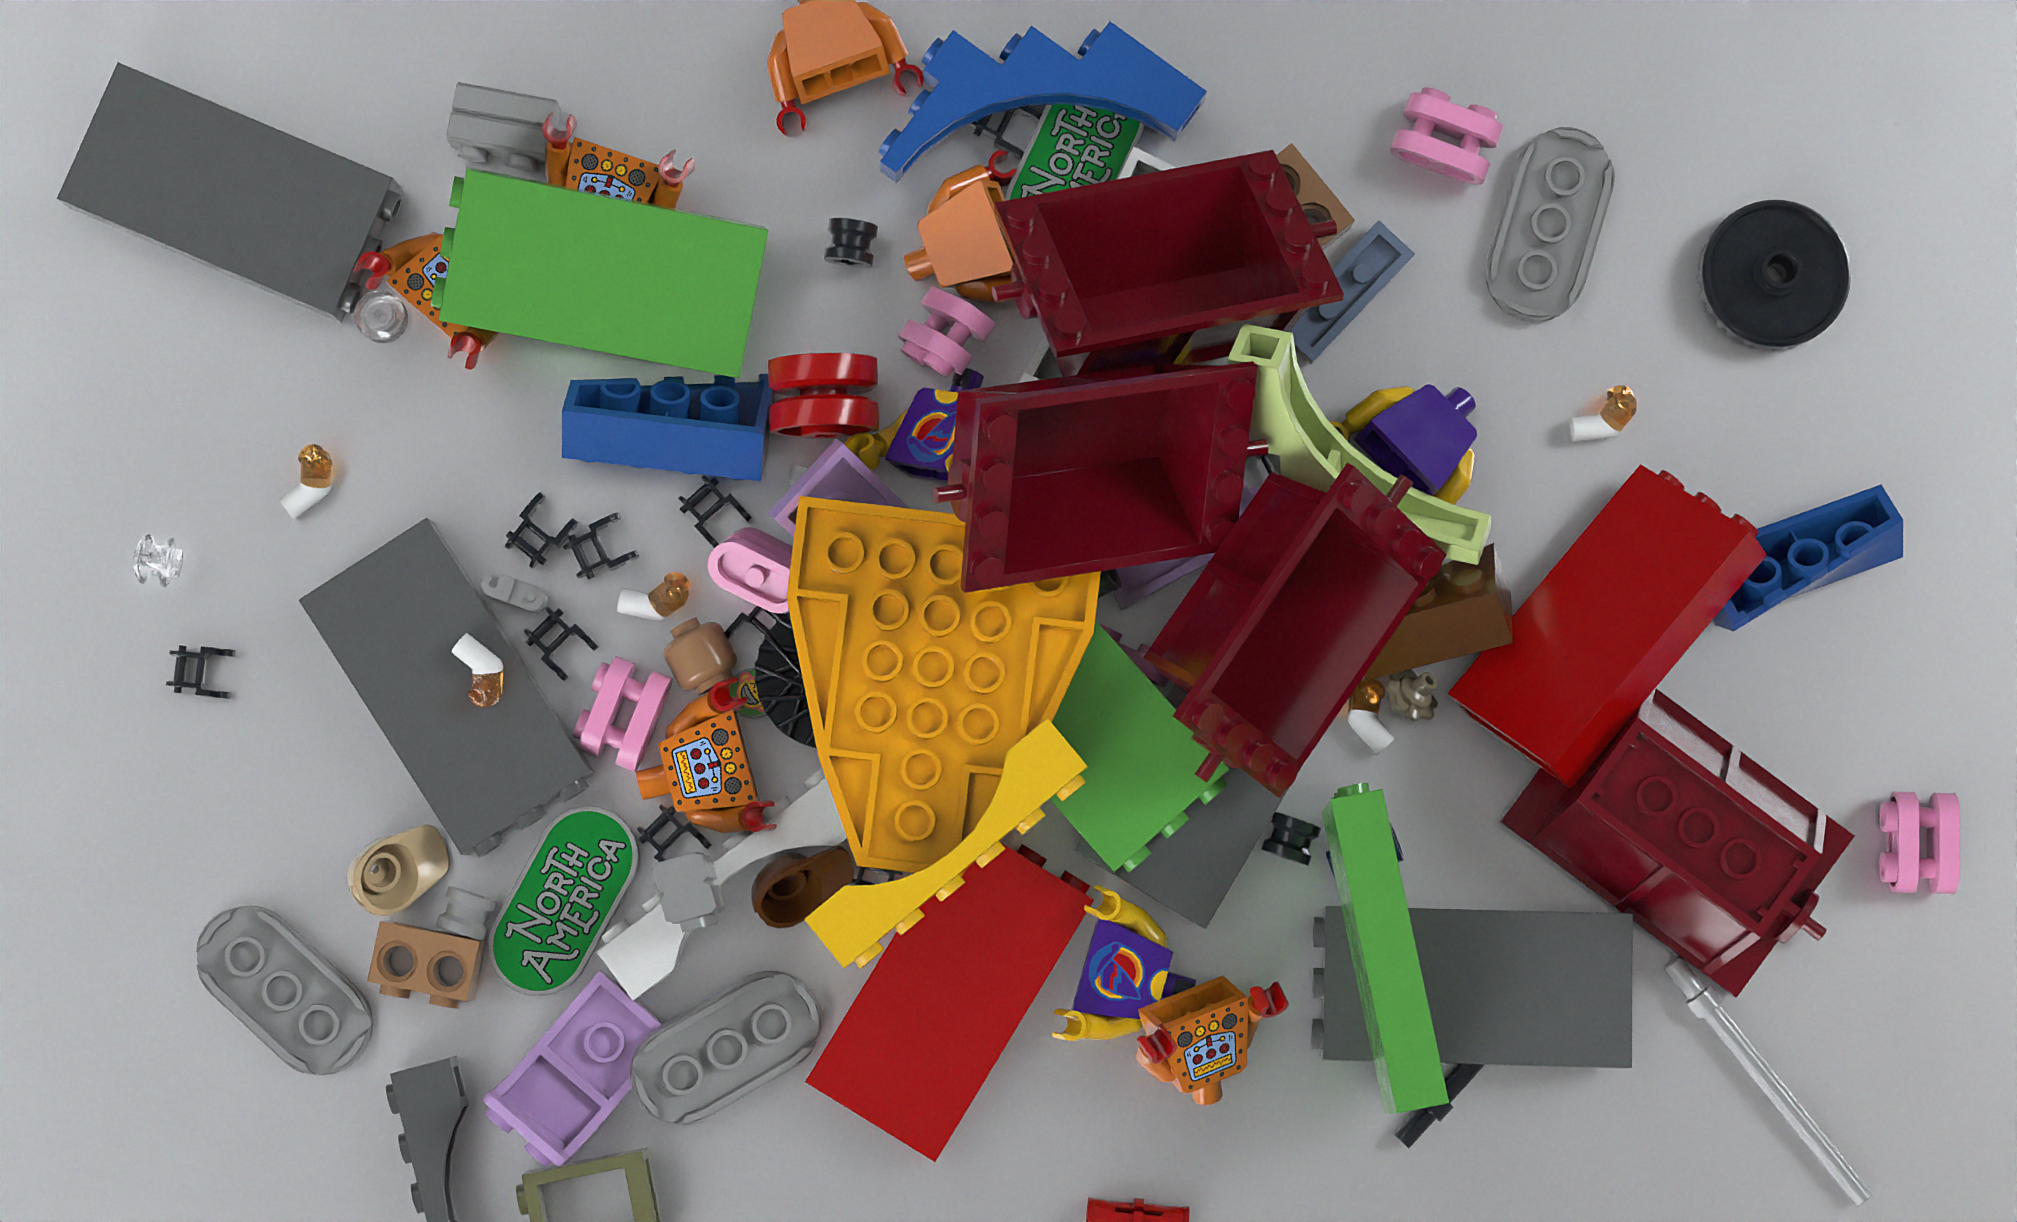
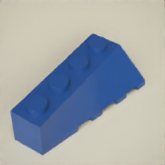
[562,374,775,481]
[1713,484,1903,631]

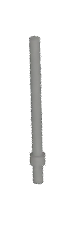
[1664,956,1872,1206]

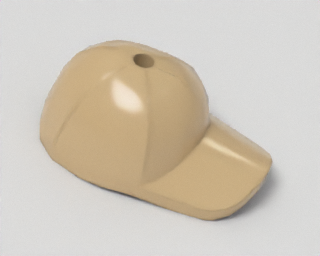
[347,824,449,916]

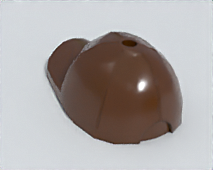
[751,846,854,929]

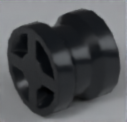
[824,218,878,268]
[1261,812,1321,866]

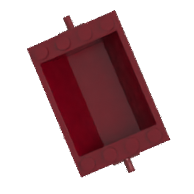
[992,150,1344,377]
[932,361,1269,593]
[1143,462,1447,799]
[1499,688,1855,998]

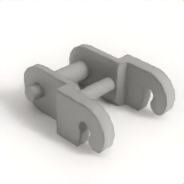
[480,573,548,613]

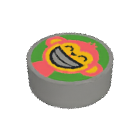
[729,668,766,719]

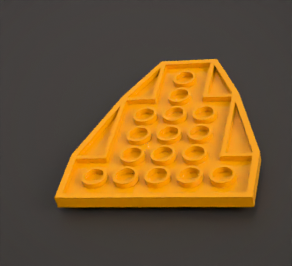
[786,496,1101,877]

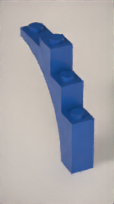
[878,21,1207,183]

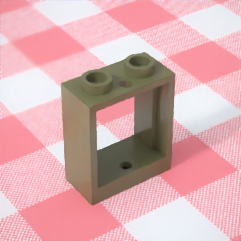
[516,1147,661,1222]

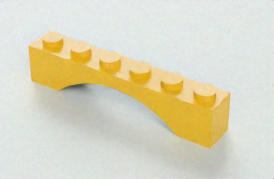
[804,718,1088,969]

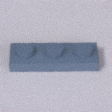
[1290,220,1415,364]

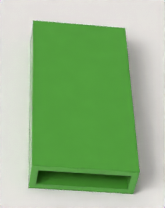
[430,167,768,378]
[1050,620,1229,873]
[1321,783,1449,1114]

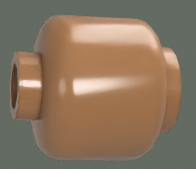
[663,617,738,696]

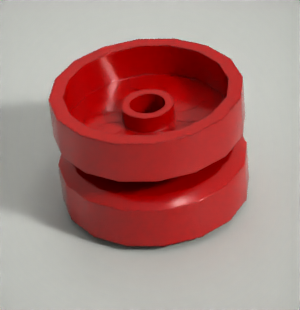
[768,353,879,439]

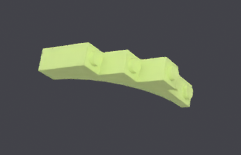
[1228,323,1491,565]

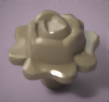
[1385,669,1438,722]

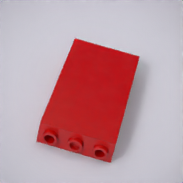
[1447,464,1767,789]
[805,843,1094,1162]

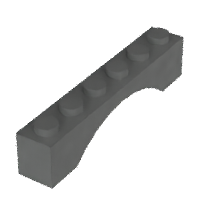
[386,1056,469,1222]

